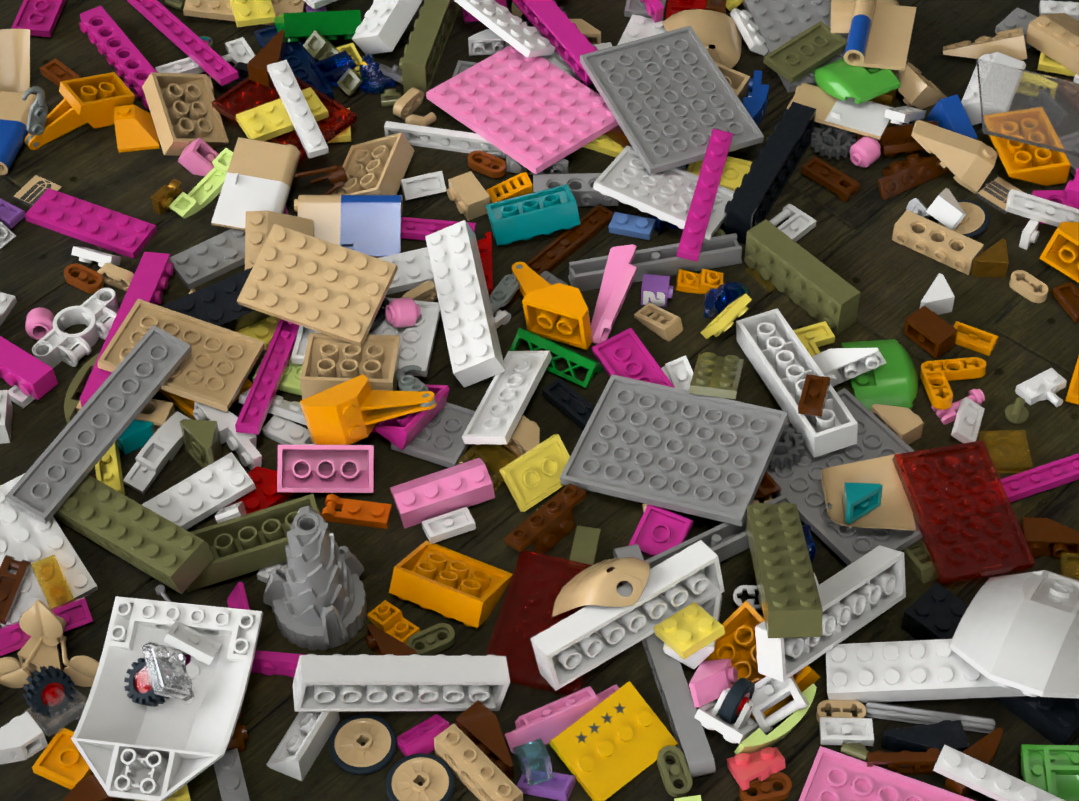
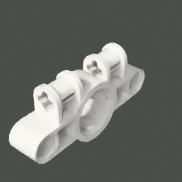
[32,288,119,368]

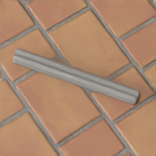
[865,702,995,734]

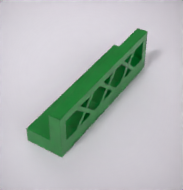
[509,328,603,388]

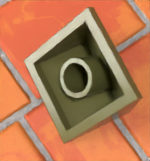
[180,419,222,469]

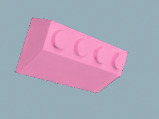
[277,445,374,493]
[390,457,495,529]

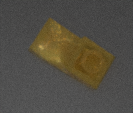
[31,555,74,609]

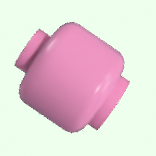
[849,137,881,168]
[385,297,421,328]
[25,307,54,340]

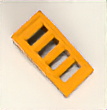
[486,172,533,203]

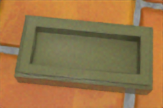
[568,525,601,571]

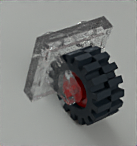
[124,642,194,707]
[23,666,88,737]

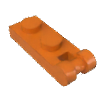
[321,494,392,529]

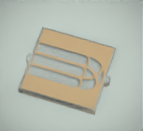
[12,174,63,207]
[976,176,1025,214]

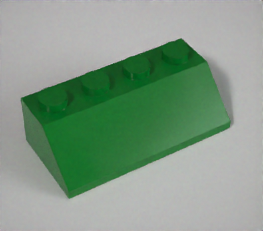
[274,10,361,43]

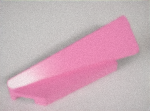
[591,244,637,344]
[505,684,619,753]

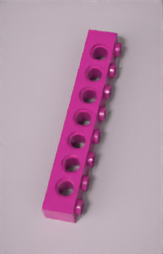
[79,6,157,110]

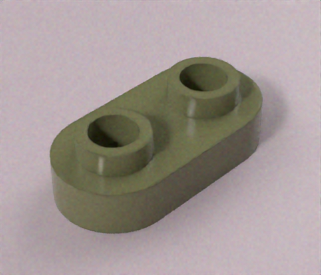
[407,623,455,656]
[657,745,693,798]

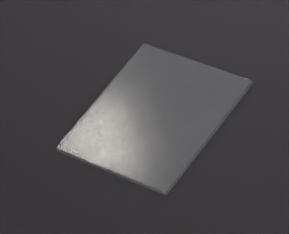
[976,59,1079,157]

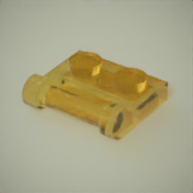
[457,444,518,491]

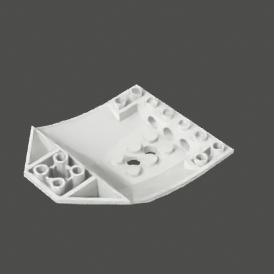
[949,570,1079,698]
[70,596,263,801]

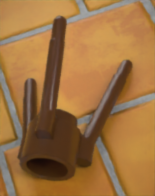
[294,165,348,195]

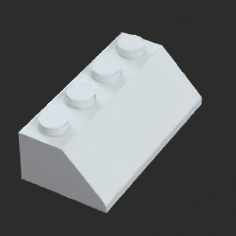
[961,52,1026,125]

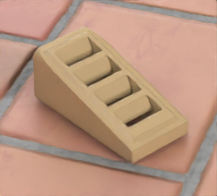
[634,303,683,342]

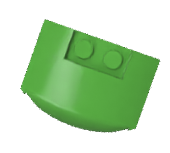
[813,58,901,104]
[841,339,918,411]
[1021,744,1079,801]

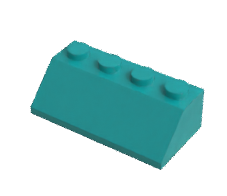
[485,184,581,246]

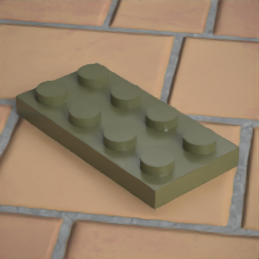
[763,21,847,84]
[689,352,744,400]

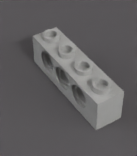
[533,173,618,206]

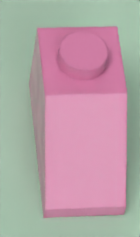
[178,138,219,177]
[689,658,738,708]

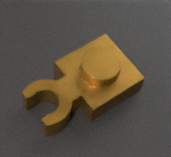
[151,179,183,216]

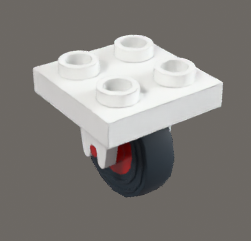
[694,678,760,744]

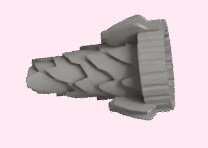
[263,506,367,651]

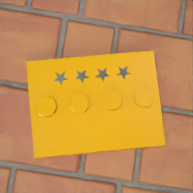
[549,681,678,801]

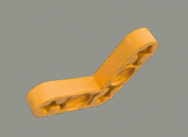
[920,357,986,410]

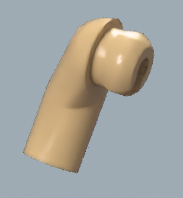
[405,112,437,127]

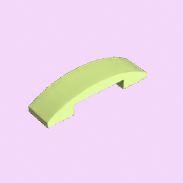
[168,148,233,219]
[734,683,817,755]

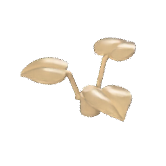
[0,599,99,688]

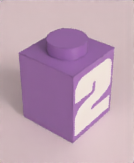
[641,274,674,307]

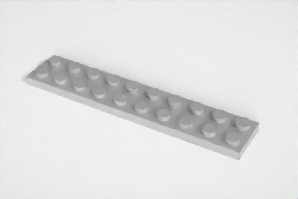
[5,325,192,524]

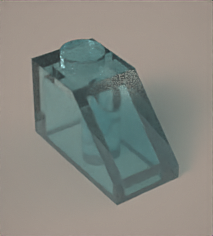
[512,738,554,786]

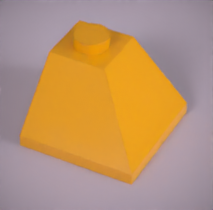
[114,105,160,153]

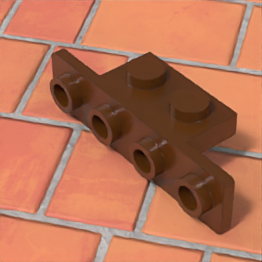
[856,120,938,156]
[877,154,950,200]
[504,484,587,555]

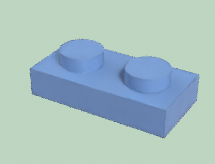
[608,212,656,240]

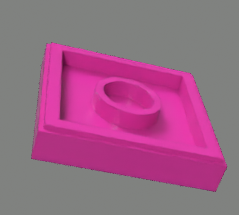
[628,505,693,557]

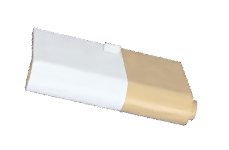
[786,83,894,140]
[211,137,301,231]

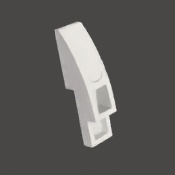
[468,22,543,56]
[193,401,262,470]
[123,411,190,495]

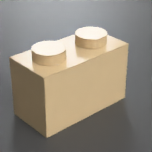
[447,171,491,221]

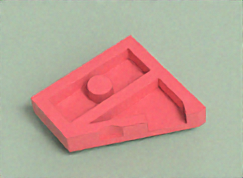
[726,747,786,791]

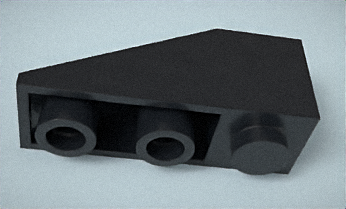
[881,720,970,752]

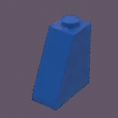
[926,94,978,139]

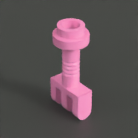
[931,389,985,425]

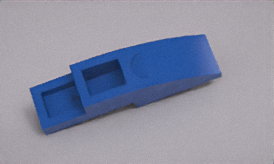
[743,70,769,126]

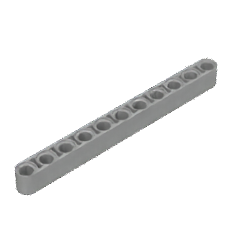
[613,544,716,778]

